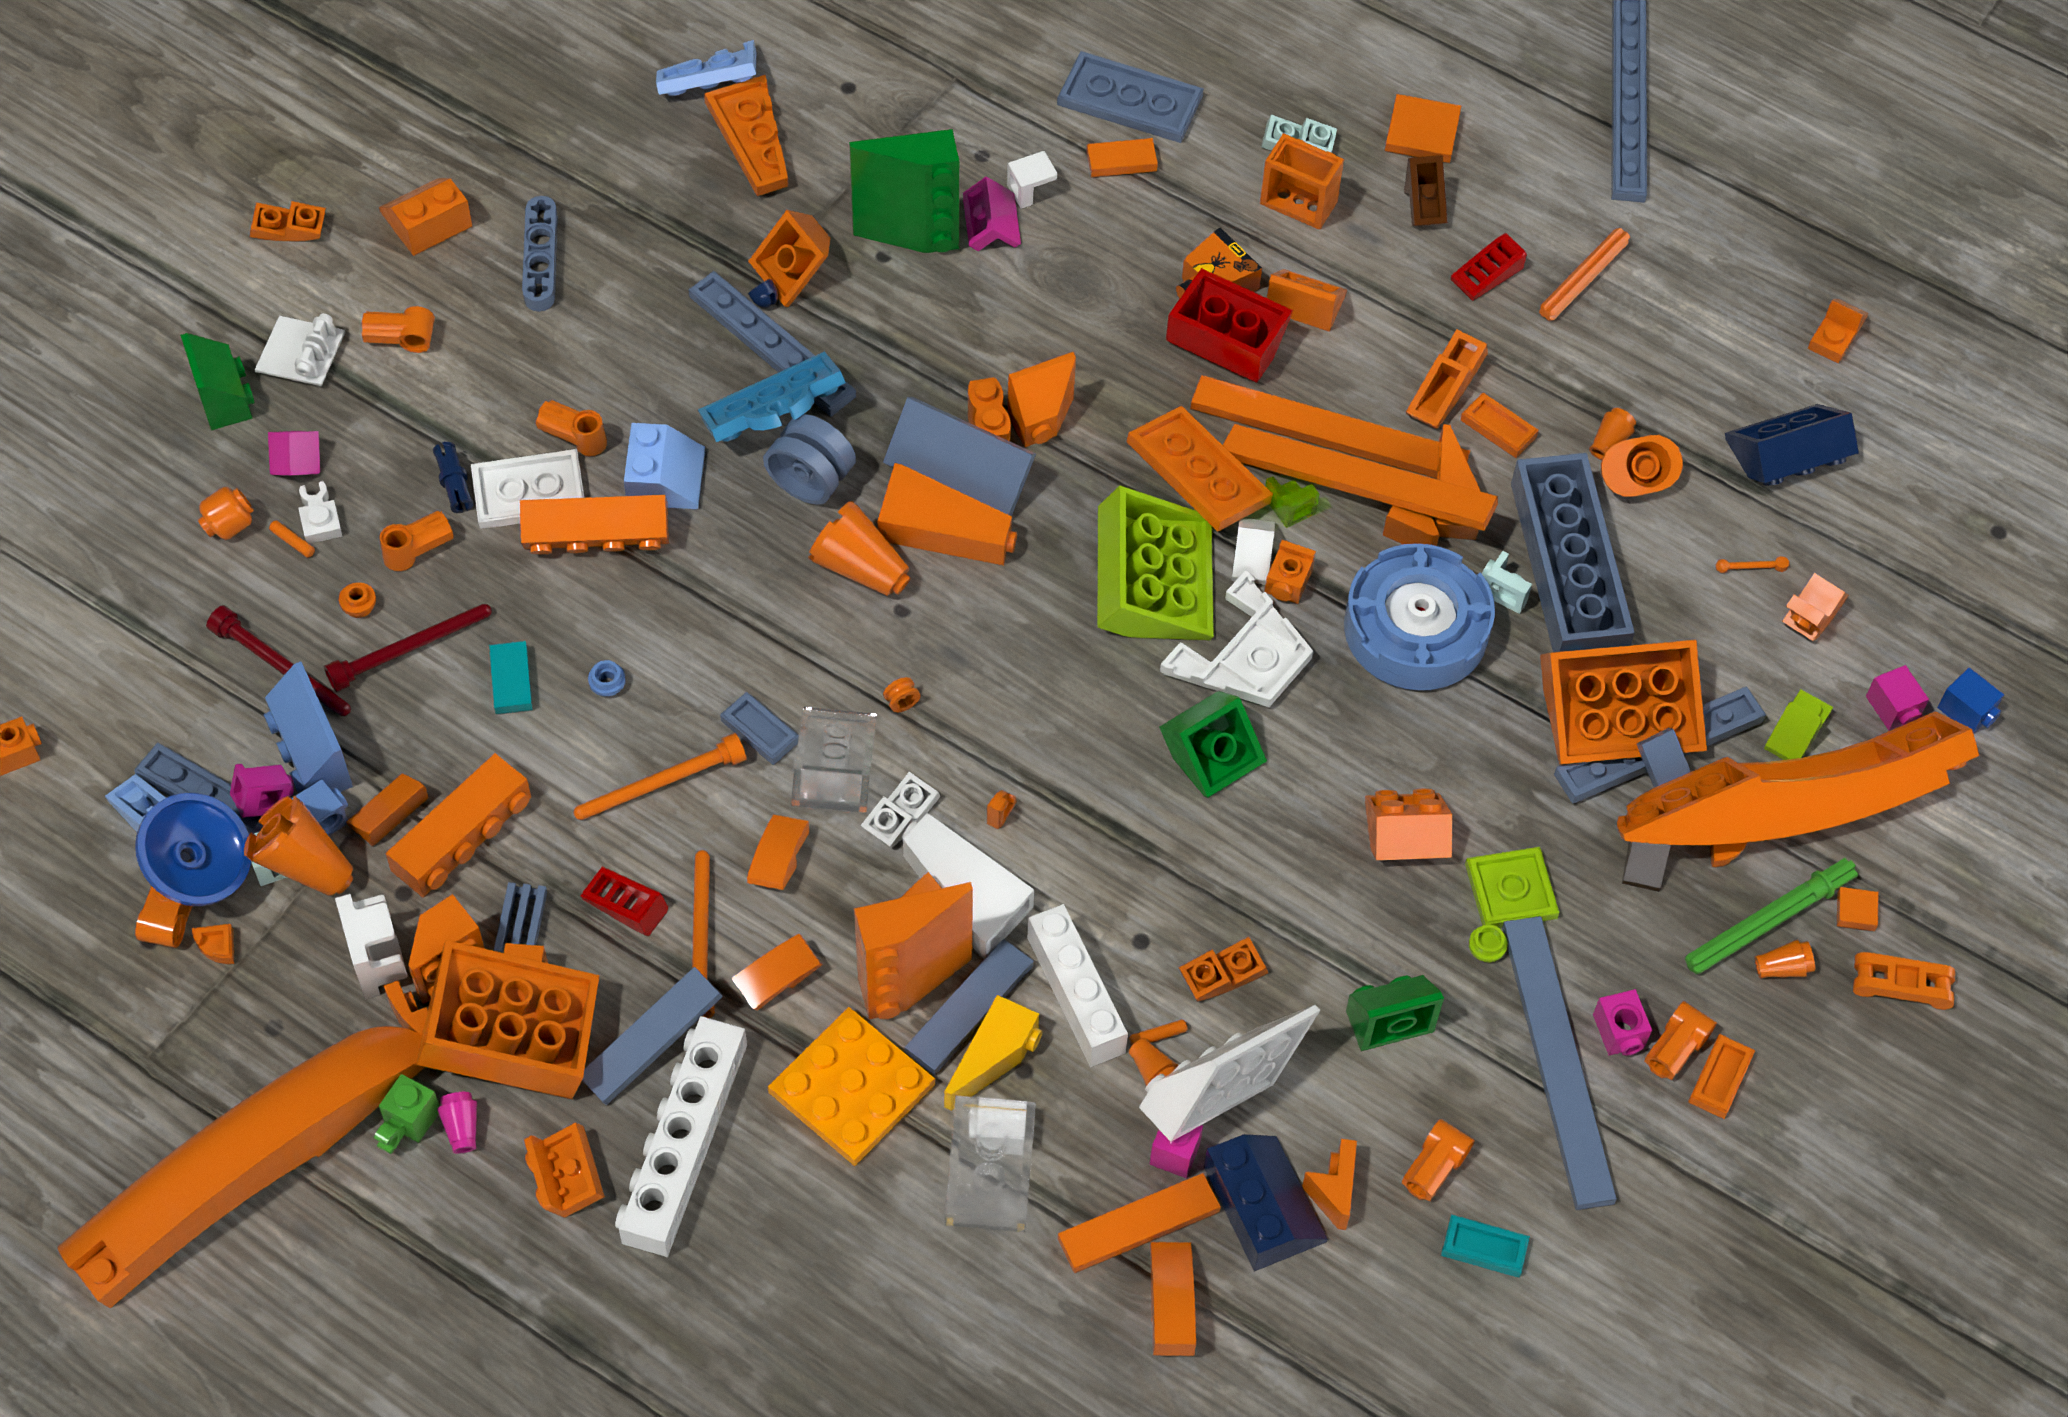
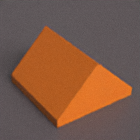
[1267,269,1347,332]

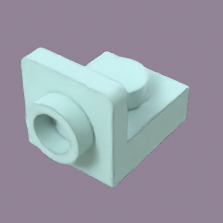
[1482,551,1532,614]

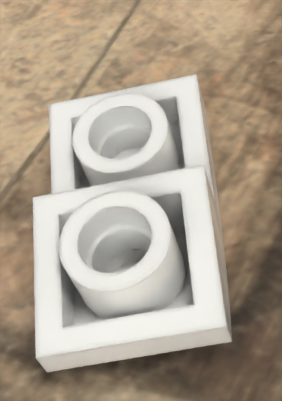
[861,772,941,848]

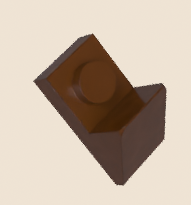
[1404,155,1448,226]

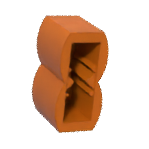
[968,377,1011,441]

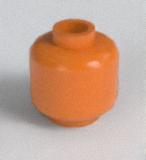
[198,487,255,540]

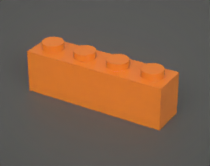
[520,495,669,555]
[385,753,531,898]

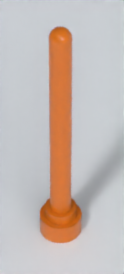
[574,733,747,820]
[692,850,715,1018]

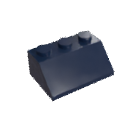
[1725,404,1859,486]
[1204,1134,1328,1272]

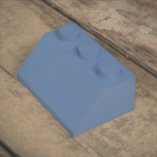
[263,662,353,793]

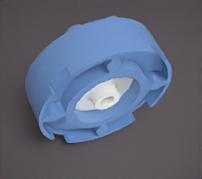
[1344,544,1495,690]

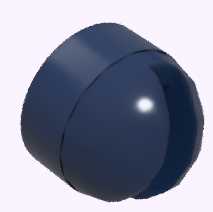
[748,278,778,308]

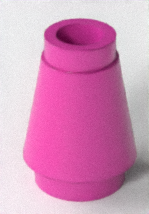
[437,1091,477,1154]

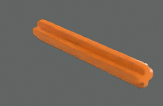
[1539,228,1630,321]

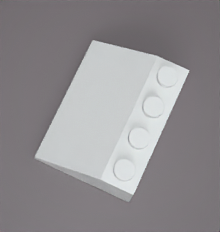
[1139,1005,1320,1142]

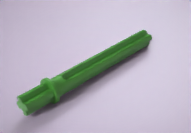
[1685,858,1858,974]

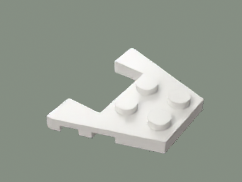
[1160,570,1313,707]

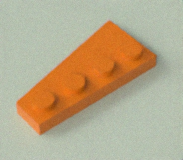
[704,75,788,196]

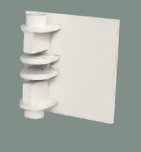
[255,313,345,386]

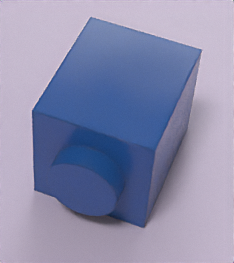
[1937,668,2004,734]

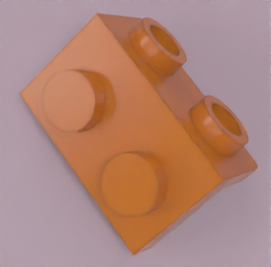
[524,1122,605,1218]

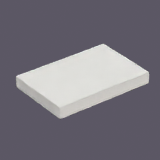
[471,449,584,529]

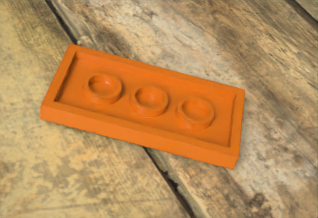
[1126,405,1273,532]

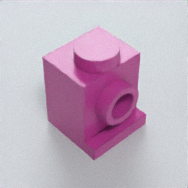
[230,764,294,818]

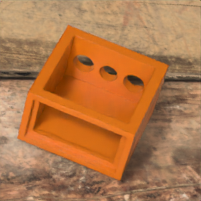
[1260,133,1344,230]

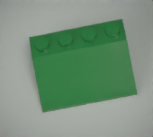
[849,129,960,253]

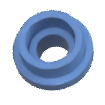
[588,660,626,696]

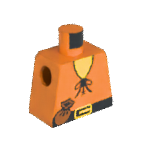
[1176,227,1262,298]

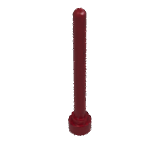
[324,604,492,692]
[206,605,351,716]

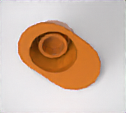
[1601,435,1683,497]

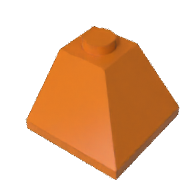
[748,210,831,307]
[1008,352,1076,447]

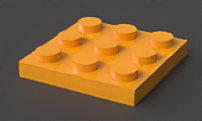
[768,1007,935,1166]

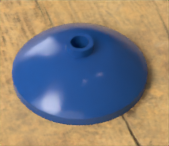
[135,793,251,906]

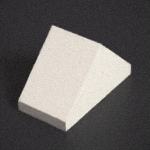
[1232,518,1275,585]

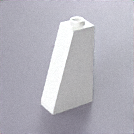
[902,813,1034,959]

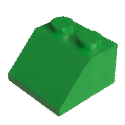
[180,333,255,431]
[1159,691,1267,798]
[1346,975,1444,1051]

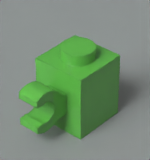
[374,1074,440,1154]

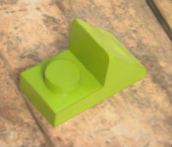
[1764,689,1833,760]

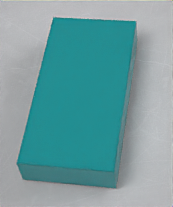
[489,641,533,714]
[1441,1214,1530,1278]

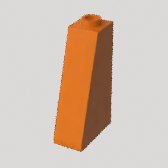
[877,463,1017,566]

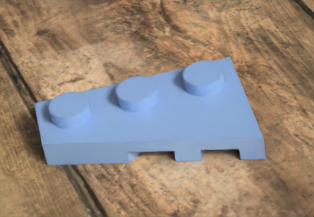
[656,40,757,96]

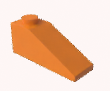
[1434,424,1480,540]

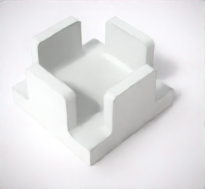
[335,894,408,999]

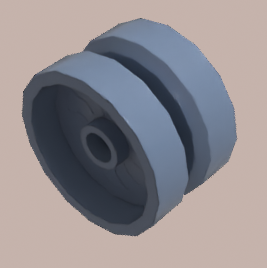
[763,414,856,505]

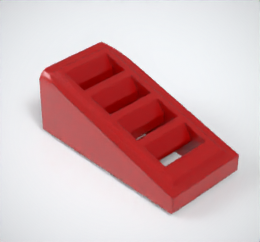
[1450,233,1527,301]
[580,866,668,936]

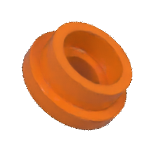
[339,582,376,618]

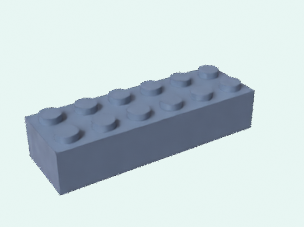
[1511,453,1635,652]

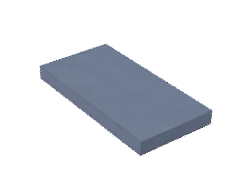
[1057,51,1204,143]
[883,397,1036,516]

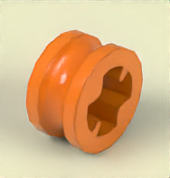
[883,677,921,713]

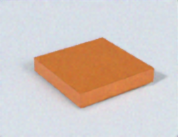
[1385,94,1461,163]

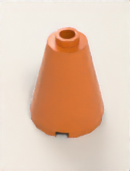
[808,501,911,596]
[243,796,353,896]

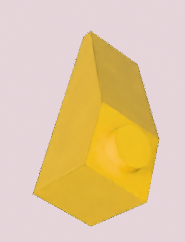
[944,995,1043,1111]

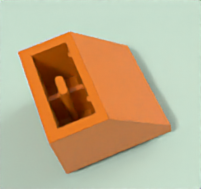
[1365,788,1452,860]
[408,894,485,1005]

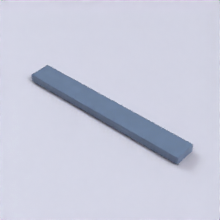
[1611,0,1647,203]
[1502,916,1617,1210]

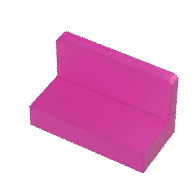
[962,176,1021,251]

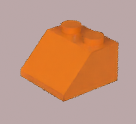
[379,178,472,256]

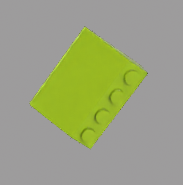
[1097,485,1214,641]

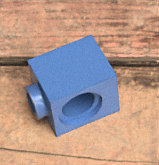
[291,779,348,836]

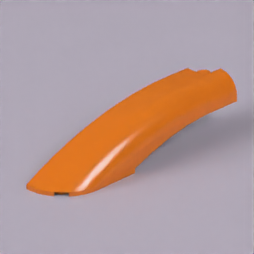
[1617,711,1979,845]
[58,1026,425,1308]

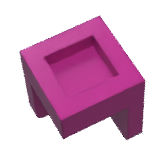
[268,431,320,475]

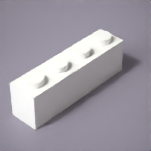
[1027,904,1128,1067]

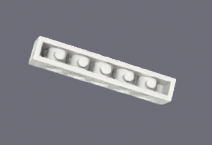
[615,1016,747,1257]

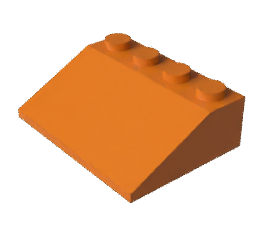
[1540,640,1707,764]
[854,882,973,1020]
[416,940,600,1099]

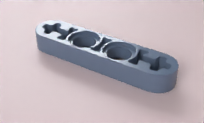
[522,196,558,312]

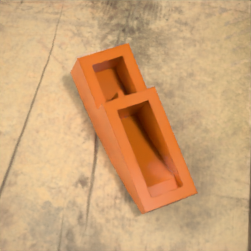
[1406,329,1488,429]
[1150,1242,1196,1356]

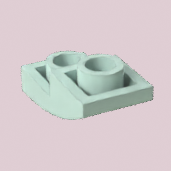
[1261,115,1337,153]

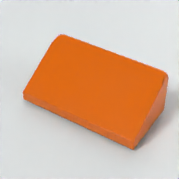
[346,773,429,847]

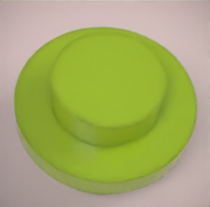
[1469,924,1508,962]

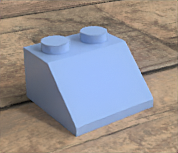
[624,423,705,509]

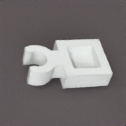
[298,481,342,544]

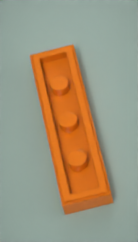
[1057,1173,1221,1273]

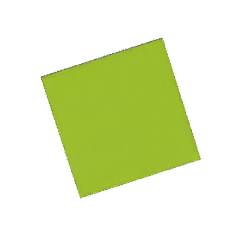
[1465,847,1559,928]

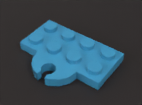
[698,351,846,442]

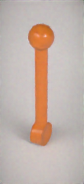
[1715,556,1789,573]

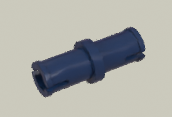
[433,442,474,513]

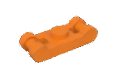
[1853,952,1955,1010]

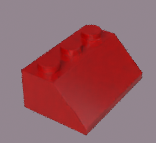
[1166,268,1293,383]

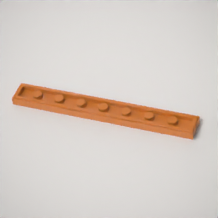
[1190,375,1470,478]
[1223,424,1498,531]

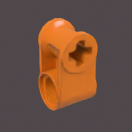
[135,886,192,948]

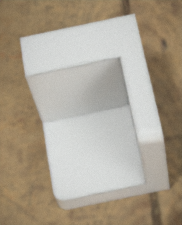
[1007,151,1057,209]

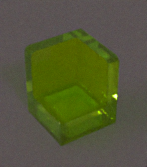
[1265,476,1320,528]

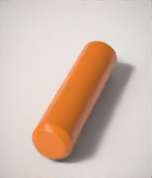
[269,520,315,558]
[1129,1019,1188,1046]

